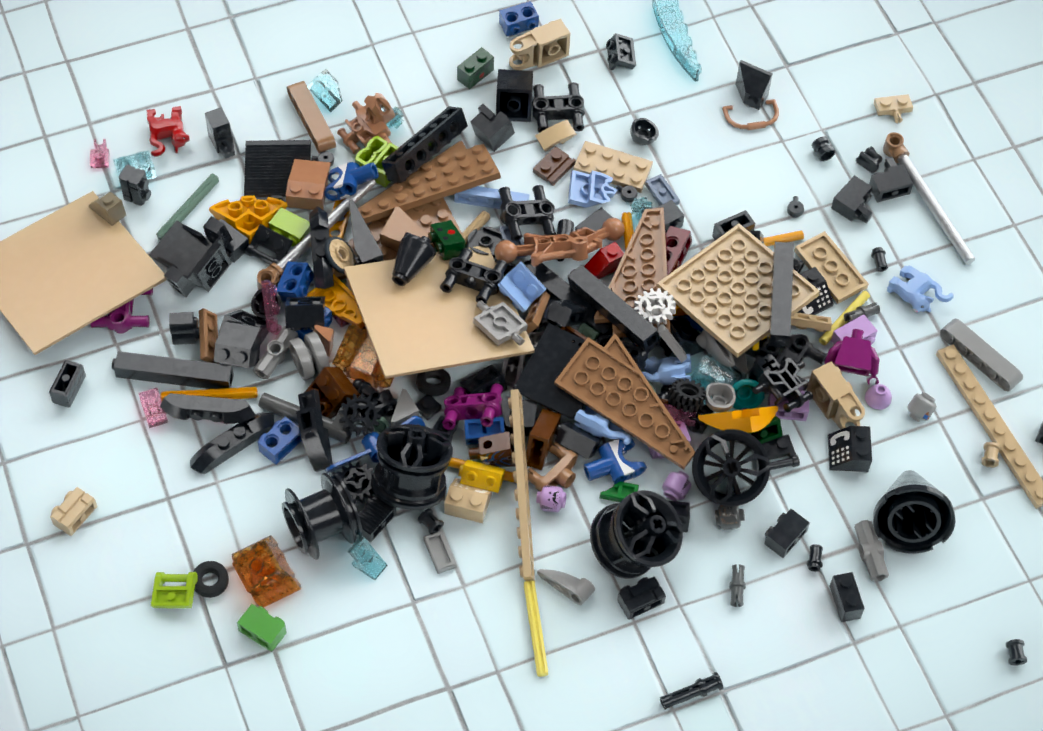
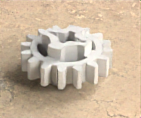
[634,288,676,327]

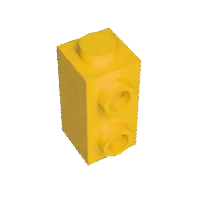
[458,459,506,493]

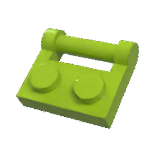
[150,572,198,608]

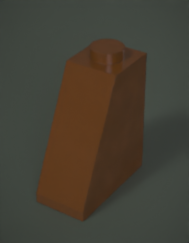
[526,409,561,471]

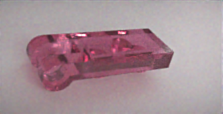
[261,280,282,335]

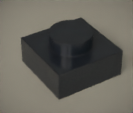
[415,395,442,421]

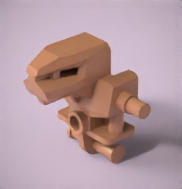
[337,93,395,155]

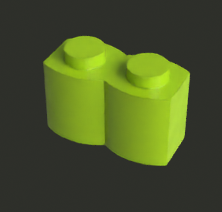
[355,136,388,167]

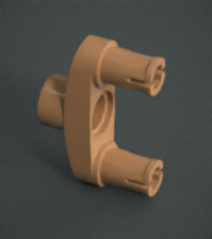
[527,442,578,491]

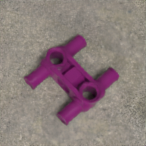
[90,288,153,334]
[442,384,503,430]

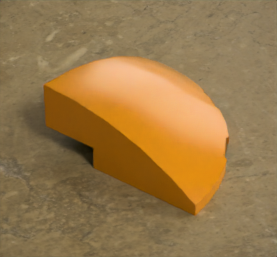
[209,196,288,245]
[698,406,779,433]

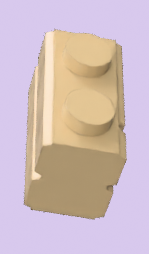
[50,487,98,536]

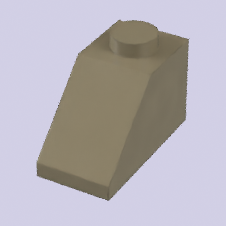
[89,191,126,225]

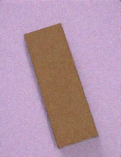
[525,291,550,334]
[199,308,219,364]

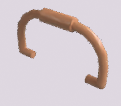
[722,99,779,130]

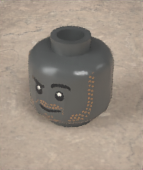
[715,505,745,530]

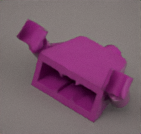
[824,329,880,385]

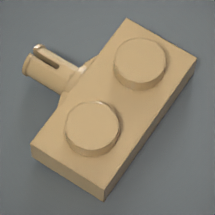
[874,94,913,123]

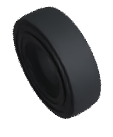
[416,369,451,396]
[193,561,229,598]

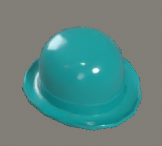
[732,379,765,410]

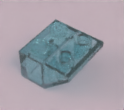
[690,354,741,403]

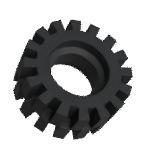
[669,378,706,413]

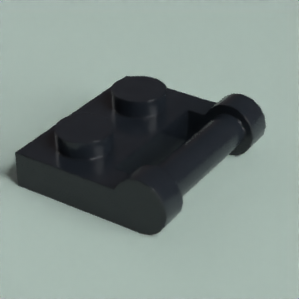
[245,224,293,265]
[762,434,800,470]

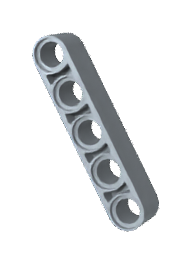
[940,318,1023,392]

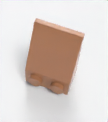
[286,159,331,210]

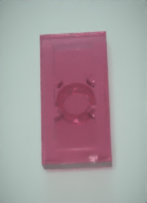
[138,388,168,428]

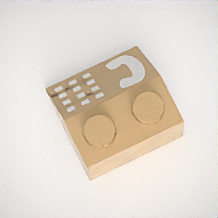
[444,478,492,524]

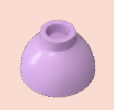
[865,384,892,410]

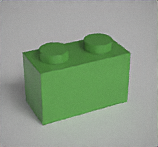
[237,604,287,652]

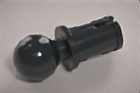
[352,378,381,401]

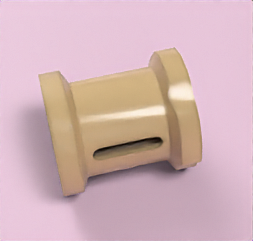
[981,442,1001,468]

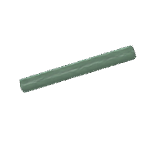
[156,173,219,240]

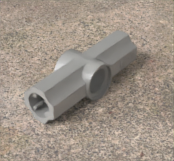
[253,326,298,379]
[854,520,889,582]

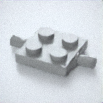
[473,300,528,346]

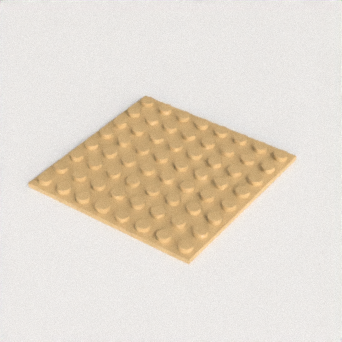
[0,191,166,355]
[344,246,535,379]

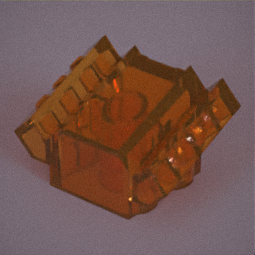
[332,324,394,389]
[232,535,301,608]

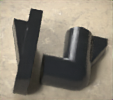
[855,146,883,173]

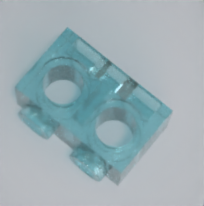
[113,150,156,182]

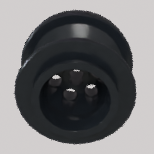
[282,471,363,560]

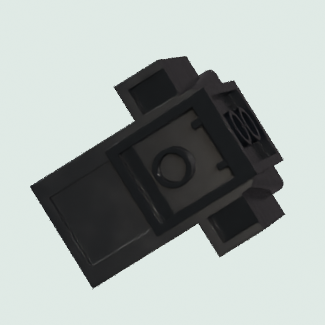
[149,216,233,298]

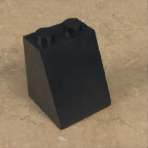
[496,69,533,122]

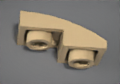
[535,120,577,152]

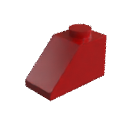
[584,241,624,279]

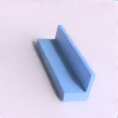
[454,186,530,209]

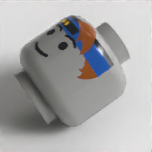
[907,392,937,422]

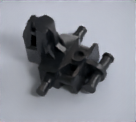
[748,354,813,413]

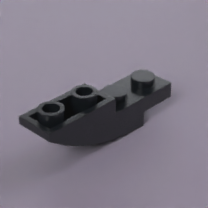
[296,389,333,472]

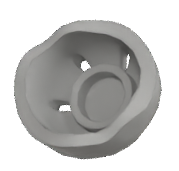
[705,383,736,413]

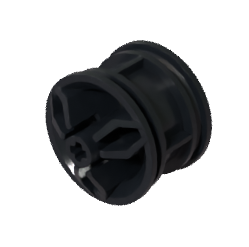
[371,424,453,510]
[692,429,770,506]
[590,490,683,579]

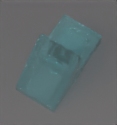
[347,537,388,580]

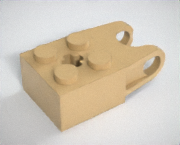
[509,18,571,70]
[807,361,865,429]

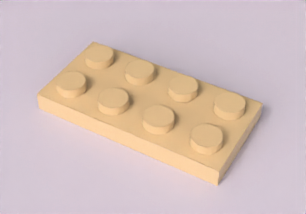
[573,141,653,193]
[794,231,869,304]

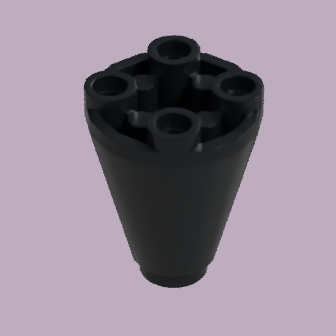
[392,232,436,286]

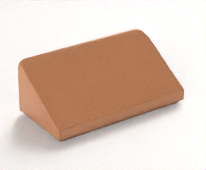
[314,325,334,357]

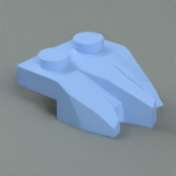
[568,170,617,208]

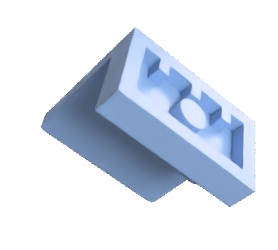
[498,261,546,312]

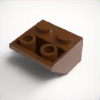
[305,367,360,419]

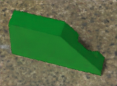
[599,481,639,502]

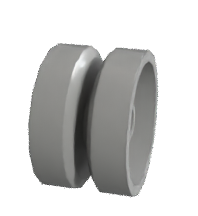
[288,331,330,380]

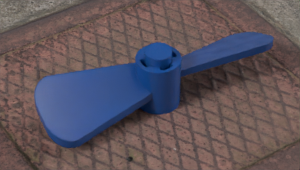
[325,416,426,474]

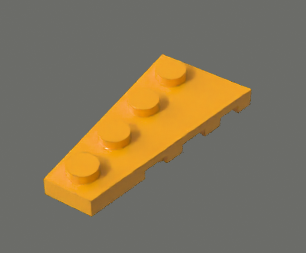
[306,274,365,329]

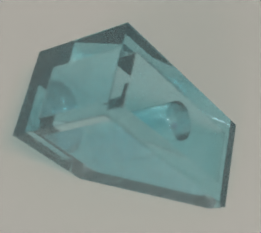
[307,69,343,113]

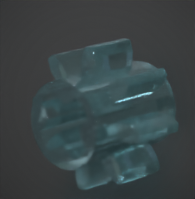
[383,107,404,129]
[630,197,653,219]

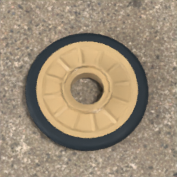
[325,236,355,274]

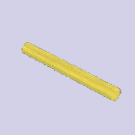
[524,580,548,677]

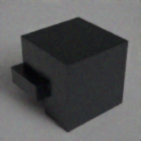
[470,104,515,152]

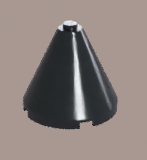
[873,470,956,554]

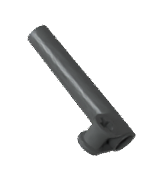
[258,393,358,444]

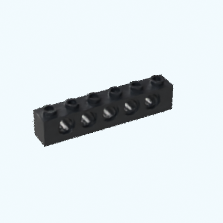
[382,106,468,183]

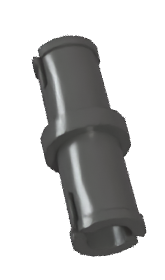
[844,302,880,323]
[729,564,746,607]

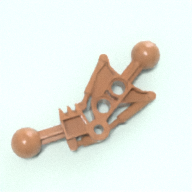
[494,218,625,266]

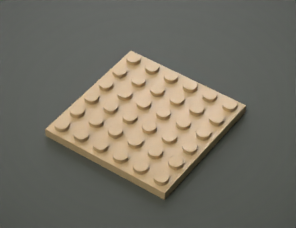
[657,224,820,358]

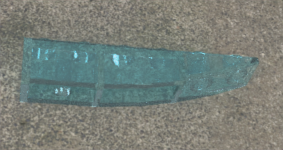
[652,0,702,82]

